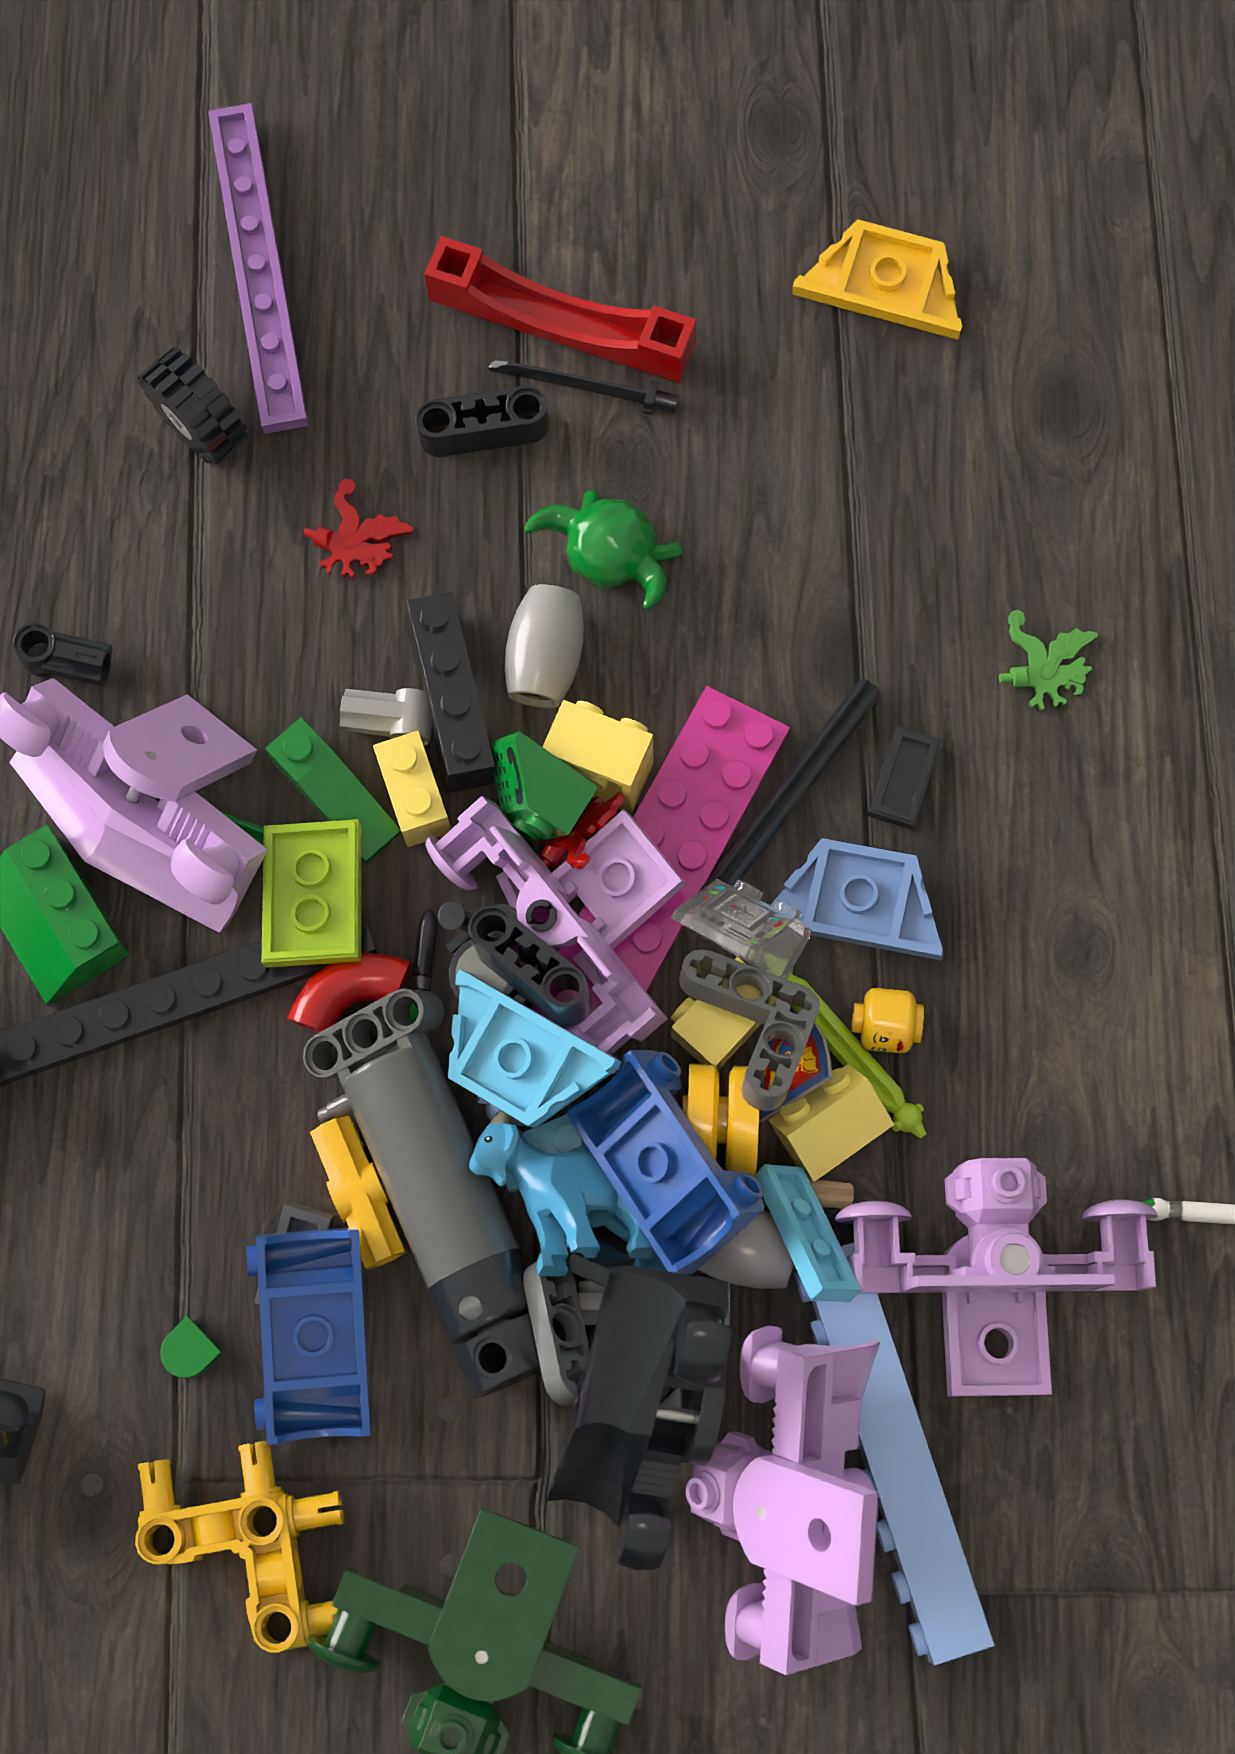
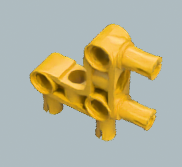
[135,1441,344,1652]

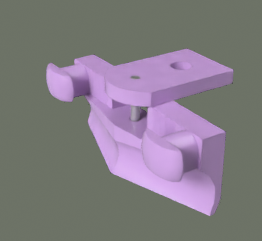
[0,678,268,933]

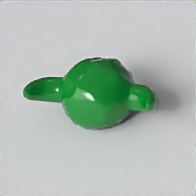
[525,490,682,610]

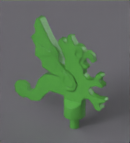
[999,610,1098,711]

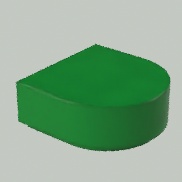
[160,1316,224,1378]

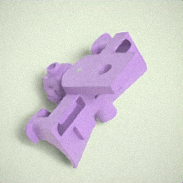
[686,1326,881,1675]

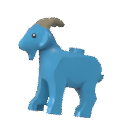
[469,1111,666,1276]

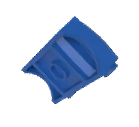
[566,1050,764,1274]
[246,1227,371,1445]

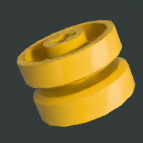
[683,1064,760,1177]

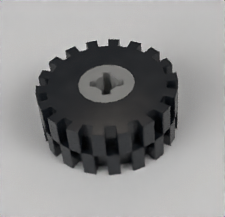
[137,347,250,467]

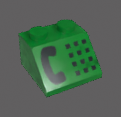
[490,731,598,842]

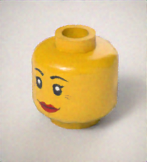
[851,988,924,1053]

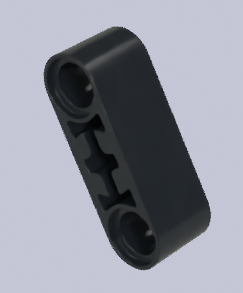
[415,386,549,457]
[468,906,592,1026]

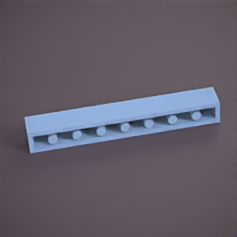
[794,1242,994,1665]

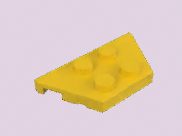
[792,220,962,340]

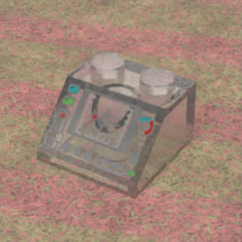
[671,879,813,979]

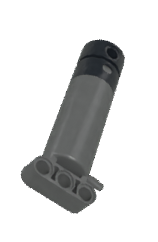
[303,989,560,1399]

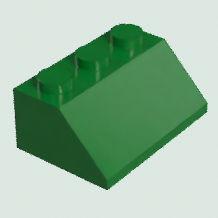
[0,825,131,1006]

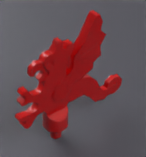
[303,479,413,579]
[539,792,625,870]

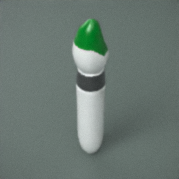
[1139,1198,1235,1224]

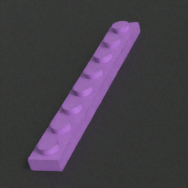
[208,103,309,434]

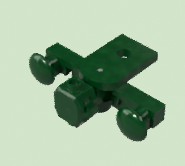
[307,1507,642,1754]

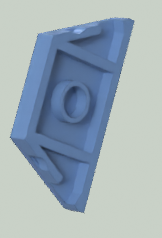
[758,838,943,961]

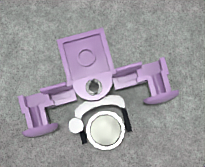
[425,796,687,1074]

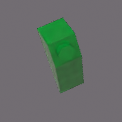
[265,717,402,863]

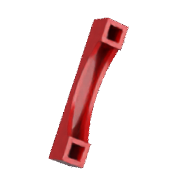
[424,236,696,383]

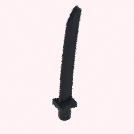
[488,361,679,415]

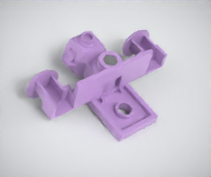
[835,1158,1158,1397]

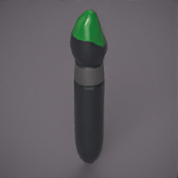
[410,909,437,1023]

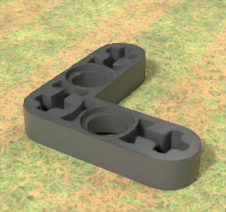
[679,949,820,1111]
[523,1261,670,1407]

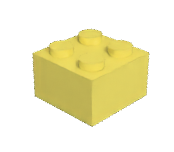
[543,700,654,814]

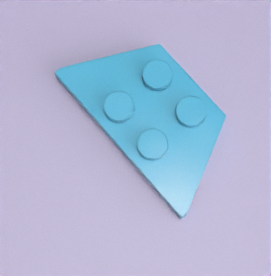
[448,969,622,1128]

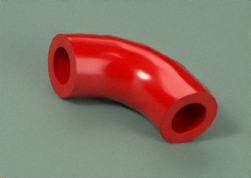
[287,952,412,1033]

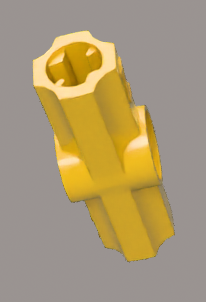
[310,1115,406,1270]

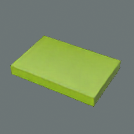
[261,819,362,968]

